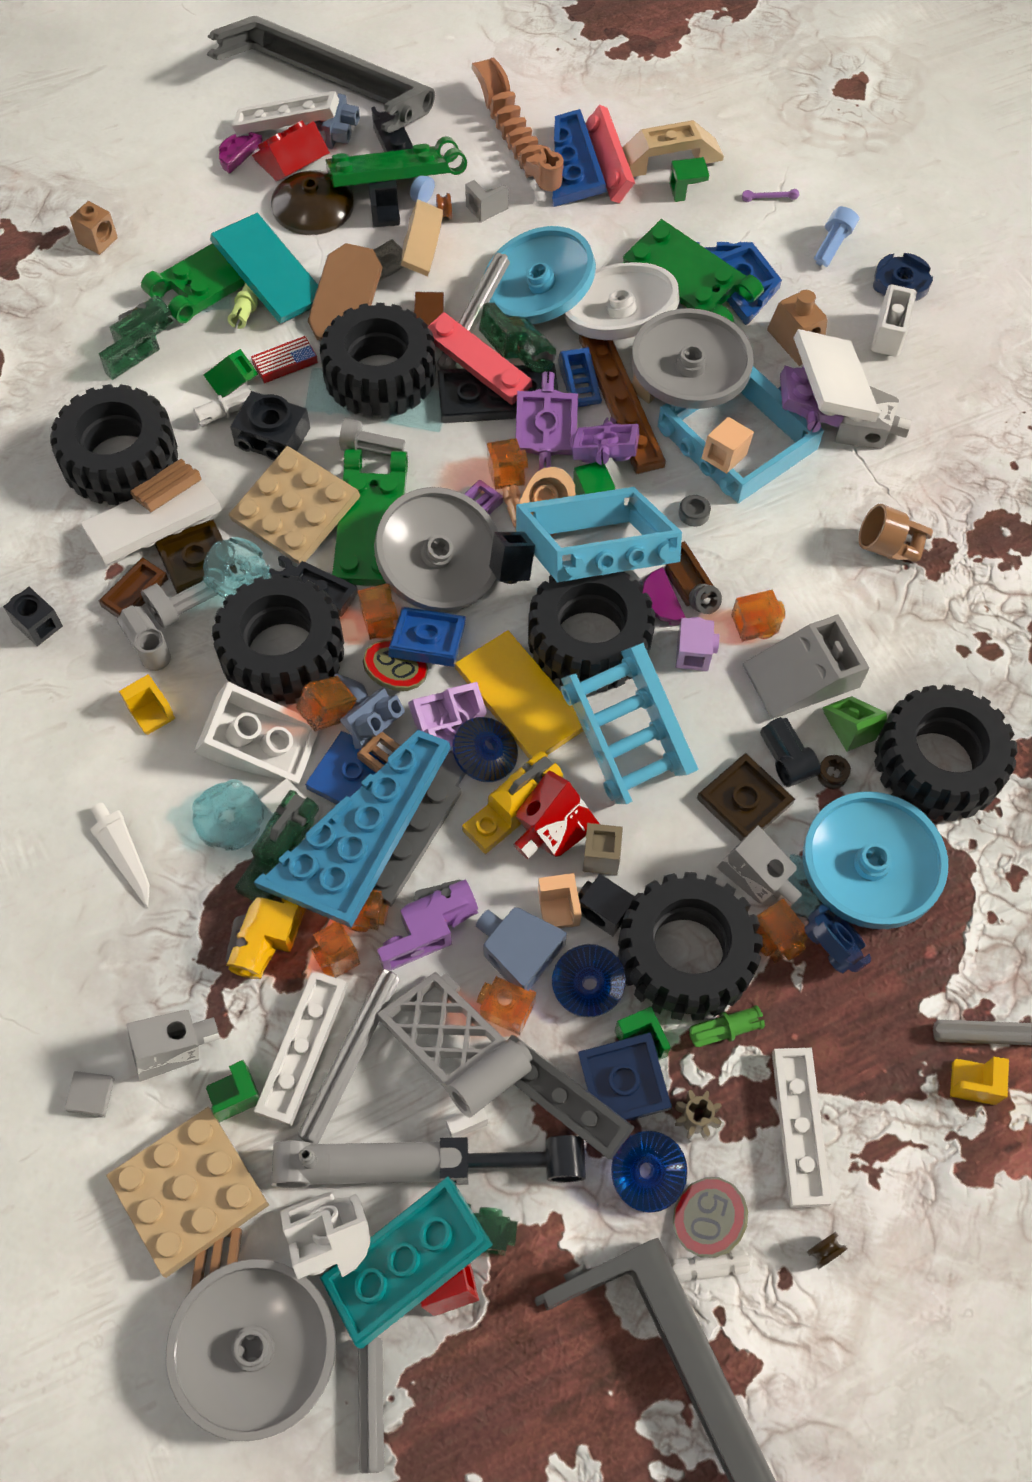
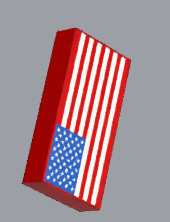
[251,336,318,384]

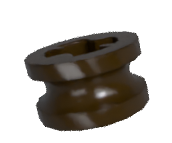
[817,755,851,790]
[807,1231,848,1270]

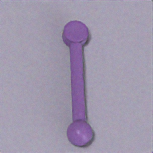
[742,188,799,202]

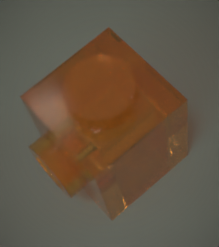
[486,438,528,490]
[731,589,786,642]
[296,676,357,732]
[756,898,808,963]

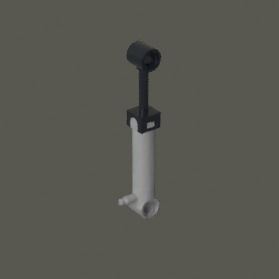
[271,1135,586,1188]

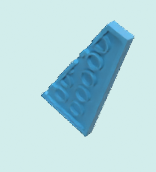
[254,730,451,928]

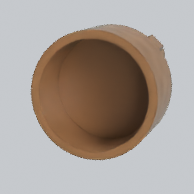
[859,504,933,562]

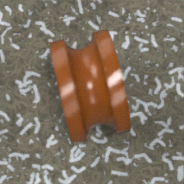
[436,193,452,220]

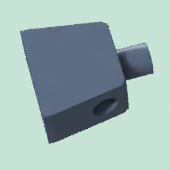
[476,907,567,997]

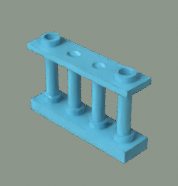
[561,643,699,804]

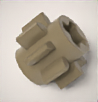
[675,1090,722,1140]

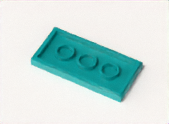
[210,212,318,324]
[319,1177,493,1349]

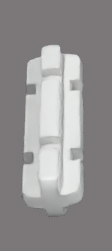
[671,1250,750,1282]

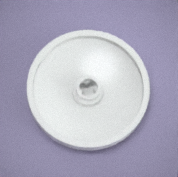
[564,262,679,340]

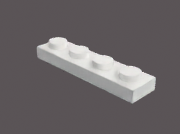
[232,91,339,135]
[254,970,348,1127]
[772,1048,832,1208]

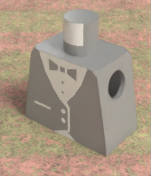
[835,386,912,449]
[717,826,802,909]
[126,1010,219,1082]

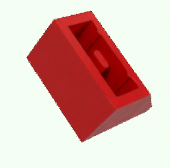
[252,120,330,181]

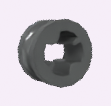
[689,584,722,614]

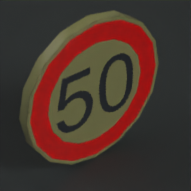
[362,640,428,691]
[673,1177,748,1258]

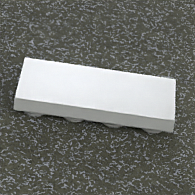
[794,329,880,422]
[81,480,222,565]

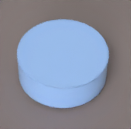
[410,176,435,203]

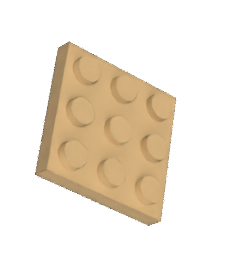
[228,446,360,565]
[106,1106,269,1278]

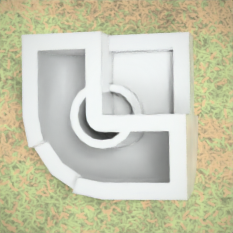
[280,1192,370,1280]

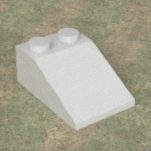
[194,682,321,785]

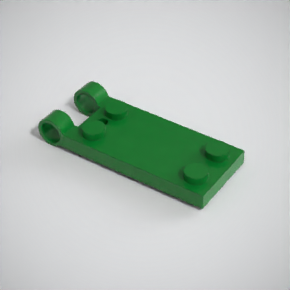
[325,136,467,187]
[622,219,764,322]
[141,243,245,324]
[332,449,408,587]

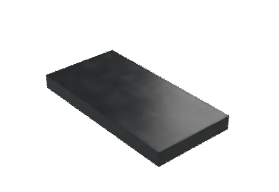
[437,363,558,423]

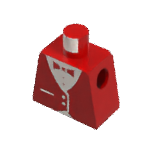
[513,770,599,859]

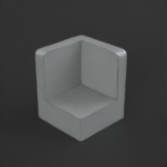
[465,180,508,222]

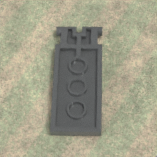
[369,750,478,907]

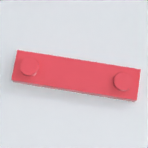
[585,105,635,203]
[428,312,532,405]

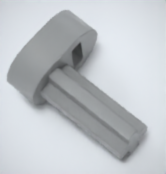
[339,418,405,456]
[141,578,219,628]

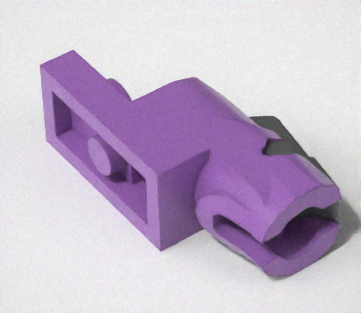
[377,879,478,971]

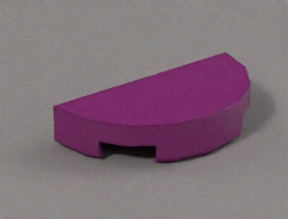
[219,132,263,174]
[643,567,686,626]

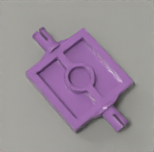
[780,365,844,432]
[515,372,578,471]
[572,417,639,465]

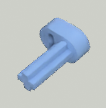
[814,206,859,267]

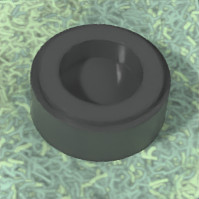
[679,495,711,527]

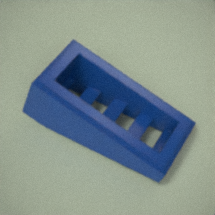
[558,347,602,407]

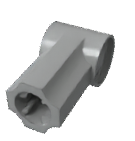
[116,605,171,671]

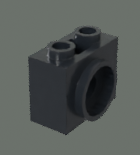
[230,391,310,461]

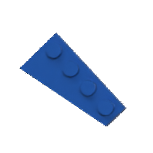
[552,109,607,207]

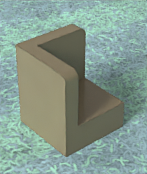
[582,823,623,875]

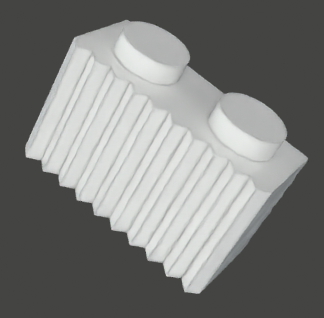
[871,284,917,357]

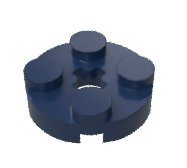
[873,253,933,301]
[804,905,871,974]

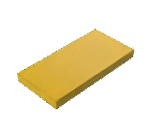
[455,630,584,759]

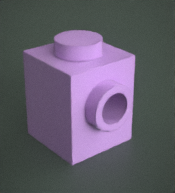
[676,617,719,671]

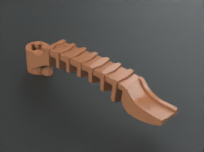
[471,57,564,191]

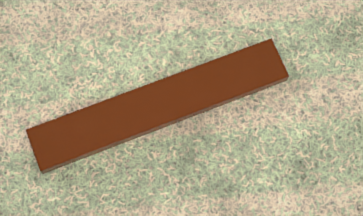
[579,334,666,474]

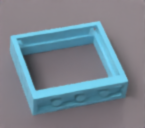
[657,366,824,503]
[516,487,682,582]

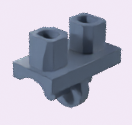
[314,93,360,149]
[340,688,405,749]

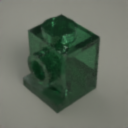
[467,1203,518,1256]

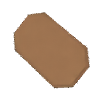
[308,243,383,341]

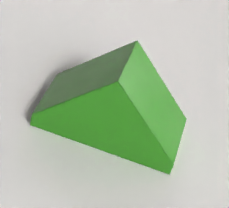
[822,696,887,752]

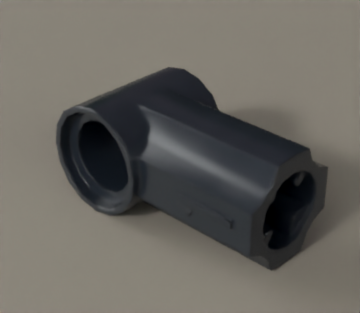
[760,717,821,788]

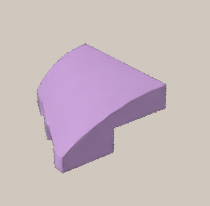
[408,682,487,747]

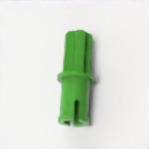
[689,1005,765,1047]

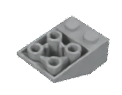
[743,614,869,719]

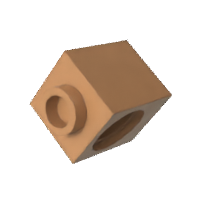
[69,201,118,255]

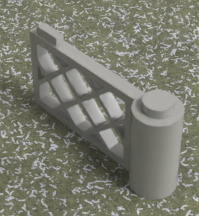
[377,972,532,1118]

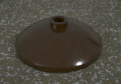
[271,170,354,235]

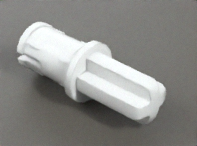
[193,388,251,427]

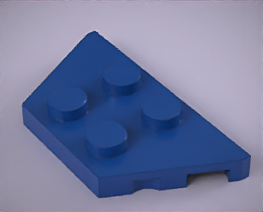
[697,242,782,325]

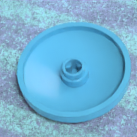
[484,226,596,325]
[802,792,949,929]

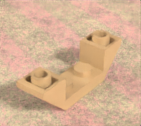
[622,120,724,177]

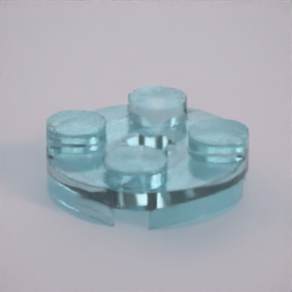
[203,537,270,599]
[192,779,264,851]

